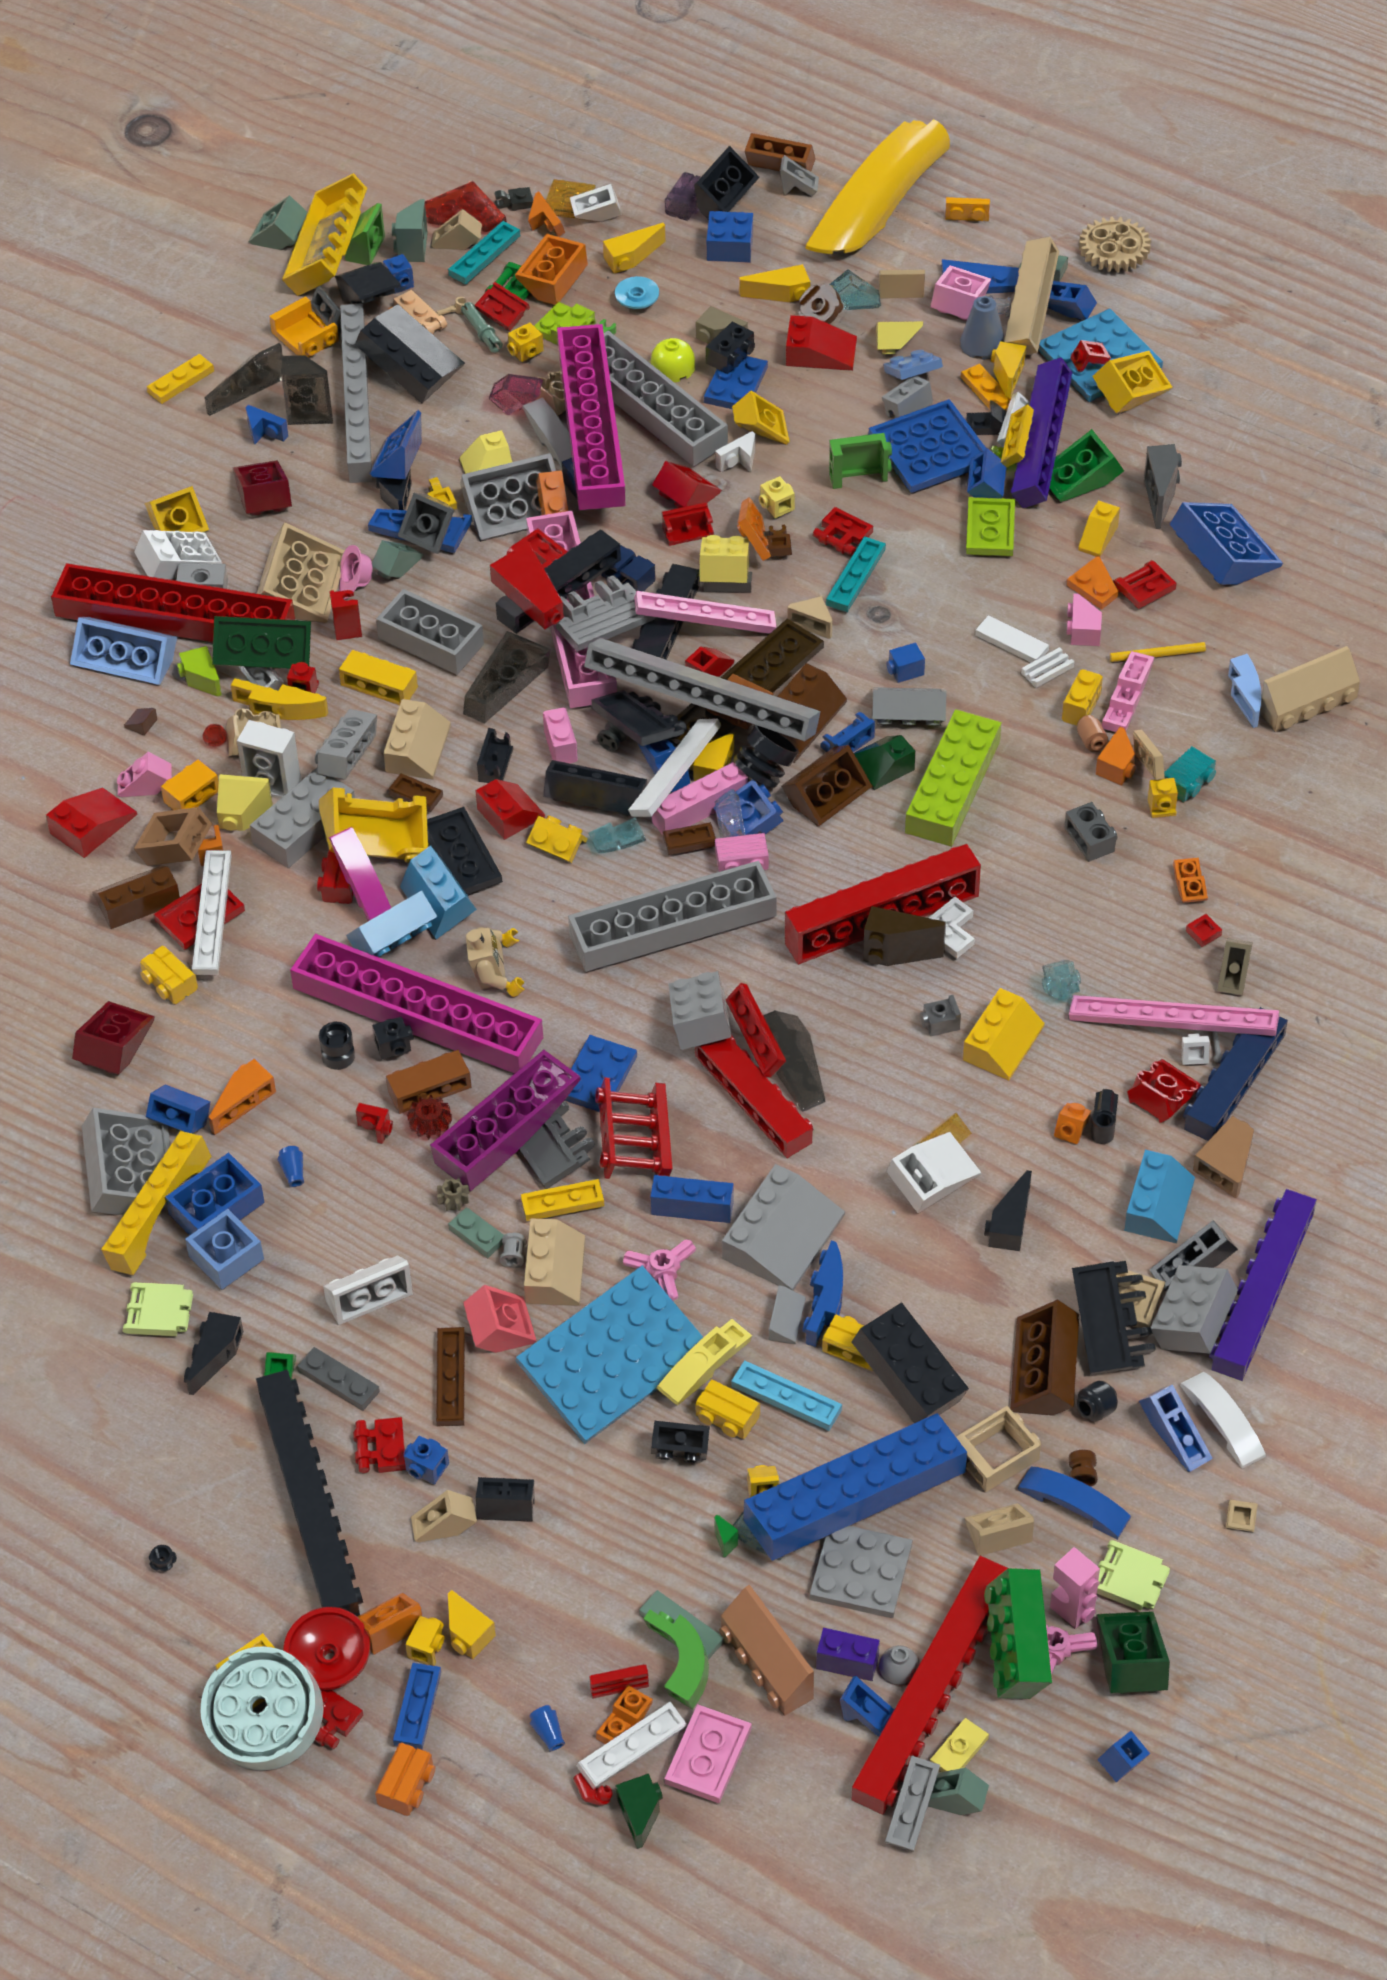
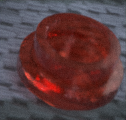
[203,724,227,747]

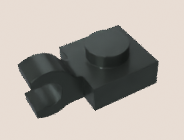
[494,187,533,210]

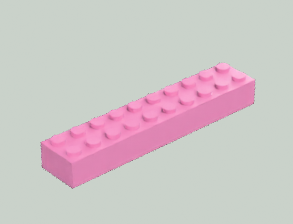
[526,511,617,708]

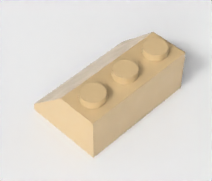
[384,699,451,779]
[524,1218,585,1306]

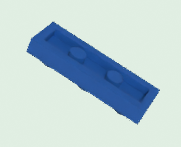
[393,1663,441,1750]

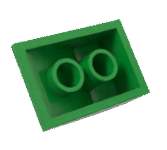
[1050,429,1124,502]

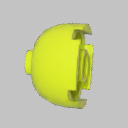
[650,338,695,383]

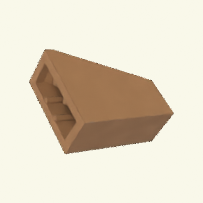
[1193,1116,1254,1198]

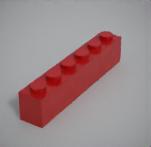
[695,1035,814,1158]

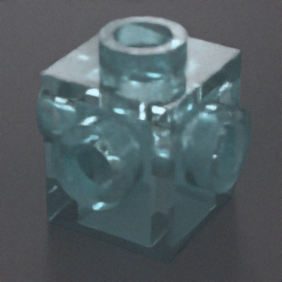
[1042,959,1081,1001]

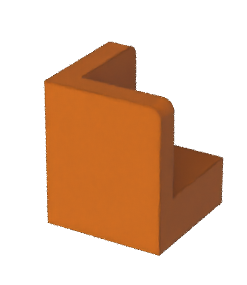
[198,825,223,866]

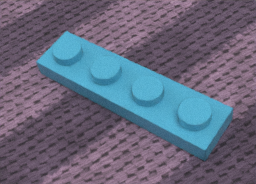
[731,1360,842,1431]

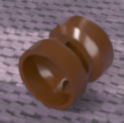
[1068,1450,1098,1487]

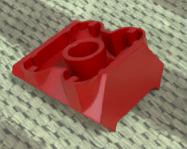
[1127,1059,1201,1123]

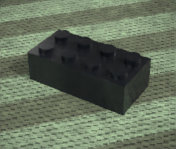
[852,1302,969,1423]

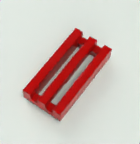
[589,1664,649,1699]

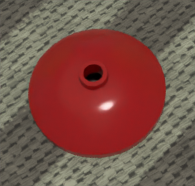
[283,1607,370,1690]

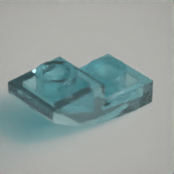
[588,817,646,853]

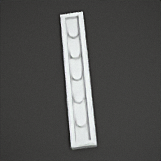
[628,719,721,817]
[192,851,232,975]

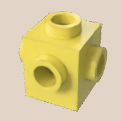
[759,476,795,518]

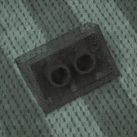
[281,355,333,425]

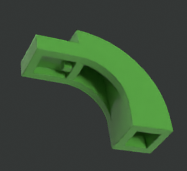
[643,1610,709,1710]

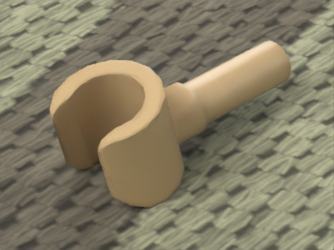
[437,297,467,316]

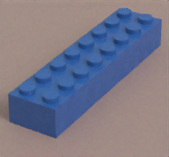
[743,1413,967,1561]

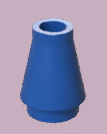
[277,1146,304,1187]
[529,1705,565,1751]

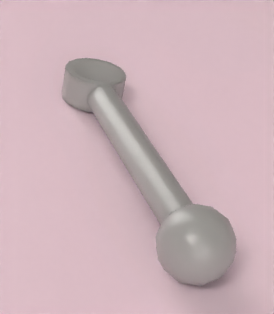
[1212,1031,1223,1064]

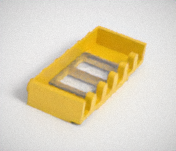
[282,173,367,296]

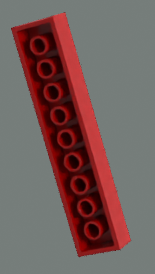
[51,563,295,642]

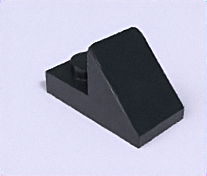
[966,400,1007,435]

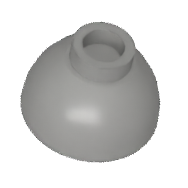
[879,1645,919,1685]

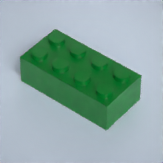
[984,1568,1052,1699]

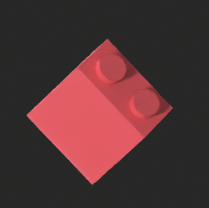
[463,1285,537,1353]

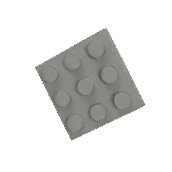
[810,1526,913,1618]

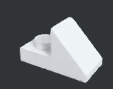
[715,431,755,472]

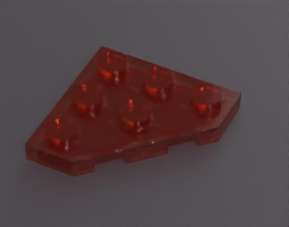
[425,181,507,232]

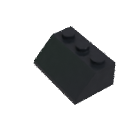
[694,146,760,221]

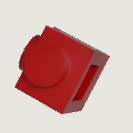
[287,662,319,693]

